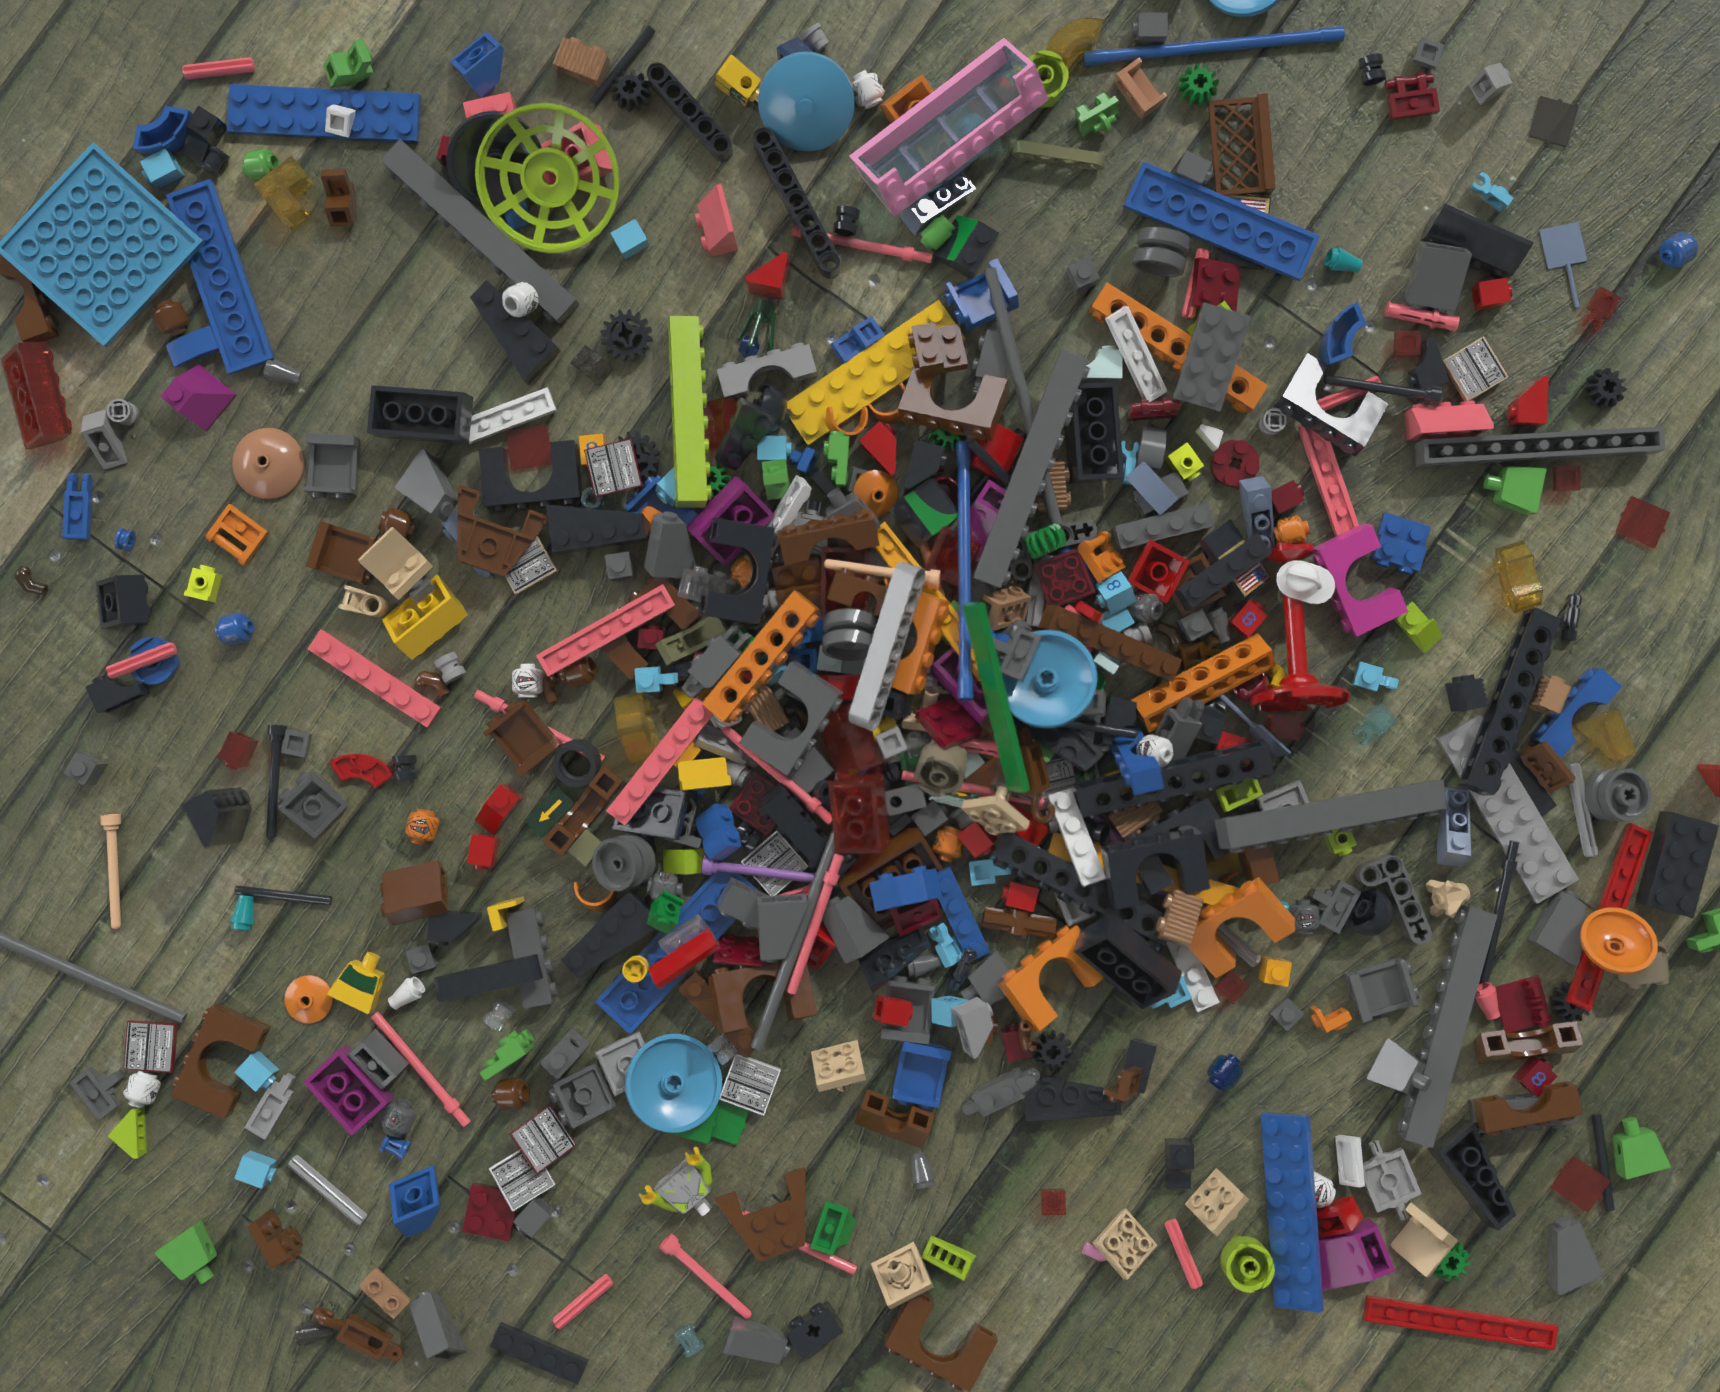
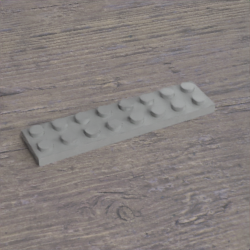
[1437,715,1579,904]

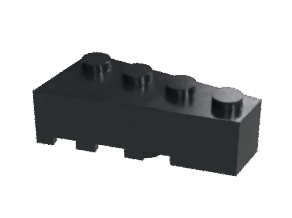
[1427,1119,1516,1231]

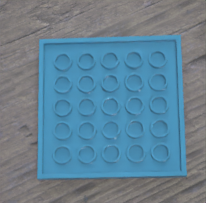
[0,142,205,348]

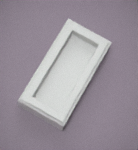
[1335,1135,1365,1187]

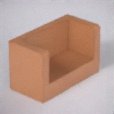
[1114,57,1167,120]

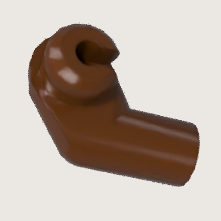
[415,671,450,698]
[542,672,560,704]
[1018,1020,1037,1053]

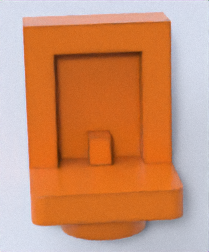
[1310,1006,1352,1032]

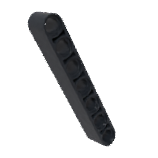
[753,127,841,279]

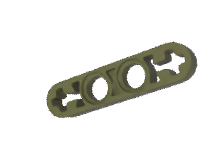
[1012,140,1105,171]

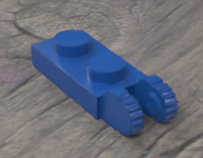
[62,473,93,540]

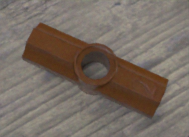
[982,906,1057,938]

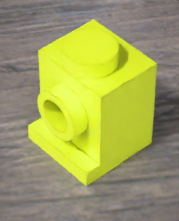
[184,565,222,602]

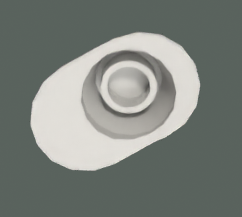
[1276,560,1335,604]

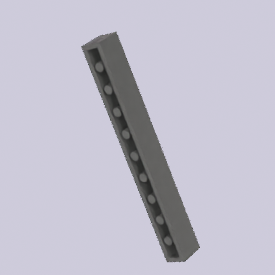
[381,139,580,326]
[972,349,1090,589]
[1415,426,1665,468]
[1215,779,1448,853]
[1397,905,1498,1148]

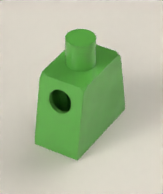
[1483,467,1547,516]
[1612,1117,1671,1180]
[155,1220,217,1285]

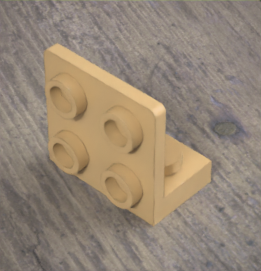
[358,527,433,600]
[1390,1203,1458,1277]

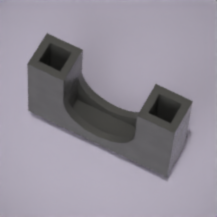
[739,661,843,775]

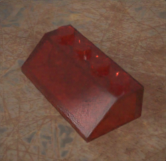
[1,342,72,450]

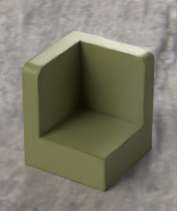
[568,828,602,867]

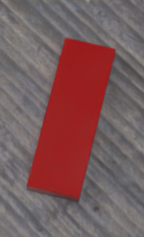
[648,928,720,989]

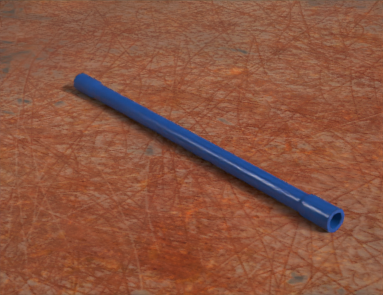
[1083,26,1345,66]
[956,441,973,701]

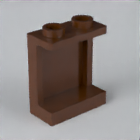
[306,521,378,585]
[483,699,561,777]

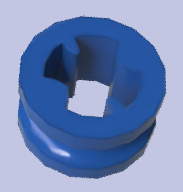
[114,528,136,551]

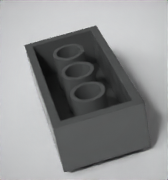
[1172,303,1251,411]

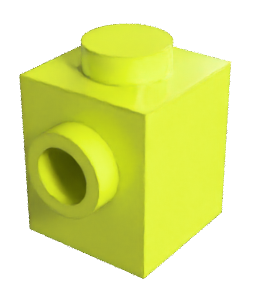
[1164,442,1204,482]

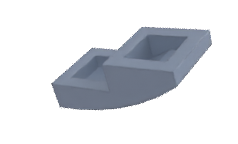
[1126,461,1178,515]

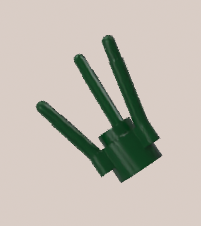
[737,299,777,352]

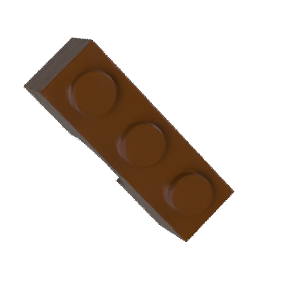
[827,567,890,616]
[854,1089,935,1149]

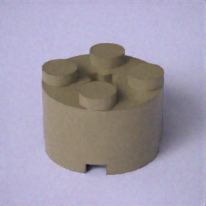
[915,739,968,796]
[1615,943,1670,989]

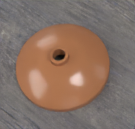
[232,428,305,500]

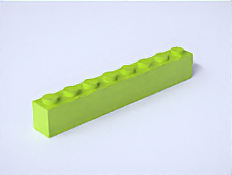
[668,316,711,508]

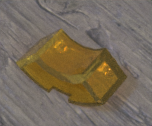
[1046,18,1104,65]
[1492,541,1543,613]

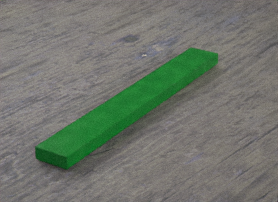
[962,602,1030,793]

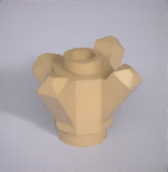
[1426,879,1470,918]

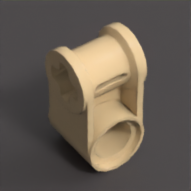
[338,585,389,618]

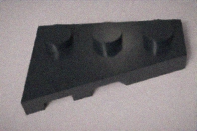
[715,397,778,471]

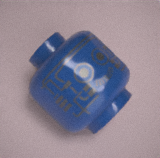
[1659,232,1698,268]
[215,613,255,646]

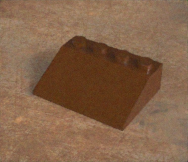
[838,823,943,931]

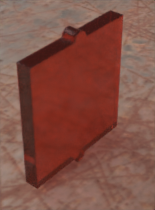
[506,424,552,470]
[1615,496,1670,549]
[1550,1155,1611,1213]

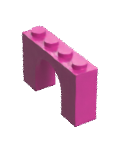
[1313,523,1408,637]

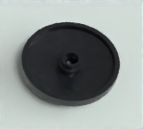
[446,111,542,207]

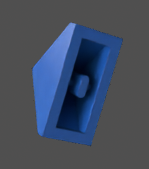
[785,649,818,674]

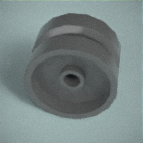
[1132,227,1191,277]
[822,609,876,661]
[1584,769,1652,821]
[592,834,655,891]

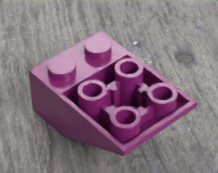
[949,480,1006,562]
[1319,1218,1396,1291]

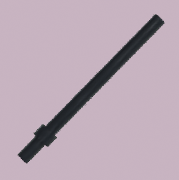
[1480,840,1520,982]

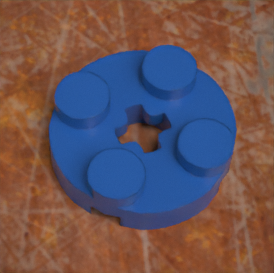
[130,637,180,685]

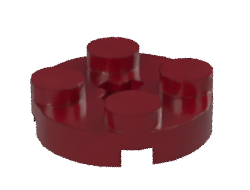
[1210,440,1260,488]

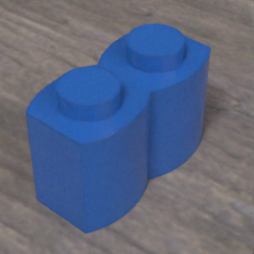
[696,804,741,861]

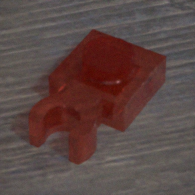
[1581,286,1621,333]

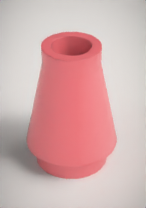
[1475,982,1500,1020]

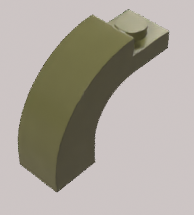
[655,617,741,665]

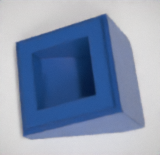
[504,200,532,231]

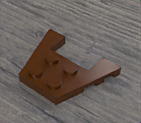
[458,484,548,577]
[715,1167,806,1262]

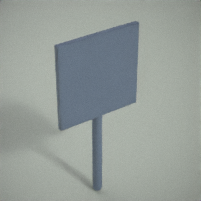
[1539,222,1587,309]
[1220,695,1291,758]

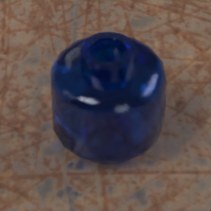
[1207,1054,1243,1091]

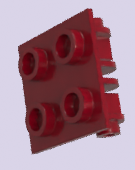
[713,934,763,967]
[1495,975,1552,1033]

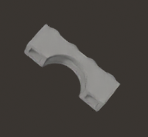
[717,343,817,401]

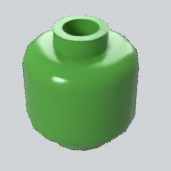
[242,148,280,183]

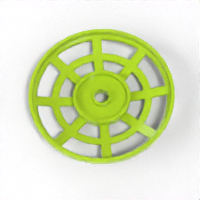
[475,103,620,253]

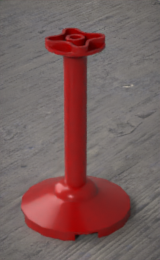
[1250,543,1351,712]

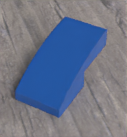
[830,316,885,364]
[166,326,219,367]

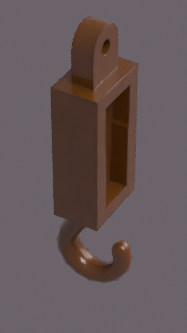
[1016,726,1055,824]
[313,1307,404,1361]

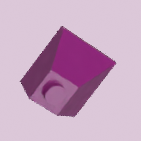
[160,365,237,432]

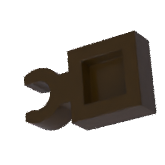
[1177,636,1221,670]

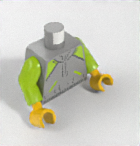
[639,1147,713,1217]

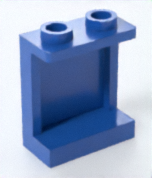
[944,259,1019,331]
[624,475,698,526]
[892,1041,951,1110]

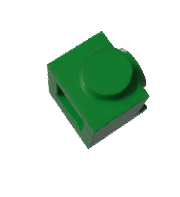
[647,890,684,934]

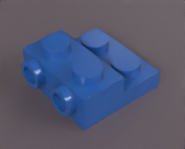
[1369,512,1431,575]

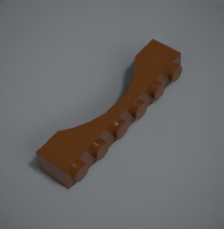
[1038,604,1182,682]

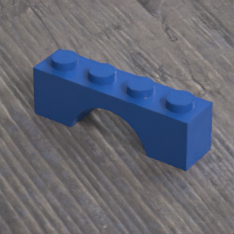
[1530,668,1623,759]
[1109,727,1164,795]

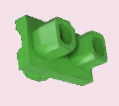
[1075,93,1120,136]

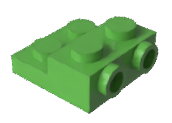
[824,431,849,491]
[480,1029,534,1081]

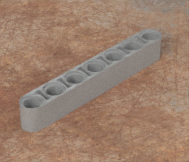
[849,562,926,731]

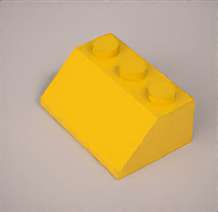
[382,575,468,660]

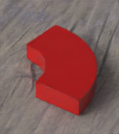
[1073,600,1104,624]
[329,754,394,788]

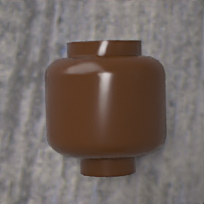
[152,299,190,337]
[378,508,415,539]
[559,656,597,688]
[492,1078,530,1110]

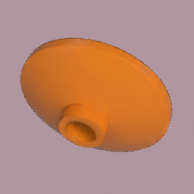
[852,470,898,517]
[285,975,333,1023]

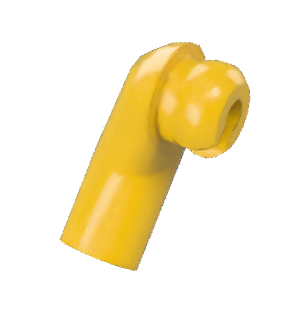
[1265,663,1287,689]

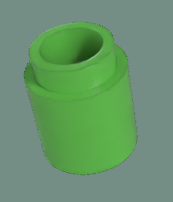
[920,214,955,250]

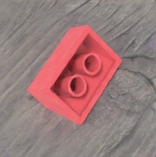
[1405,401,1494,441]

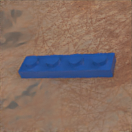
[937,867,990,960]

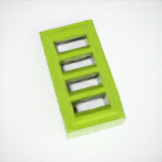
[921,1235,976,1281]

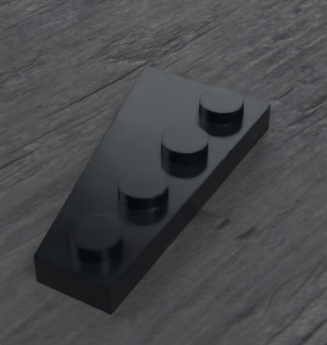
[1023,1076,1122,1121]

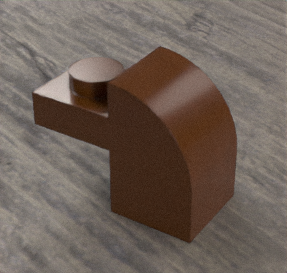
[321,169,356,227]

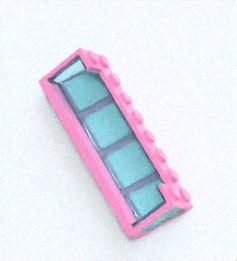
[849,38,1049,217]

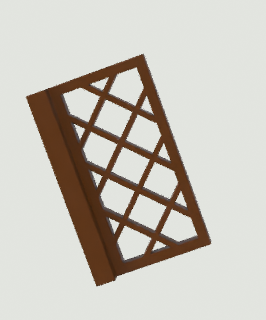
[1208,93,1276,196]

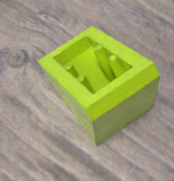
[663,848,706,875]
[108,1105,147,1159]

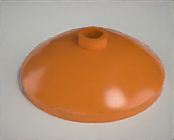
[1580,907,1658,975]

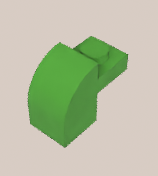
[323,39,373,87]
[762,459,790,500]
[1685,908,1720,953]

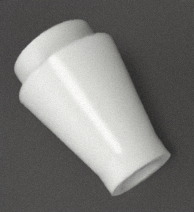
[388,977,425,1010]

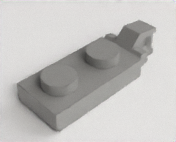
[695,724,758,768]
[245,1072,296,1140]

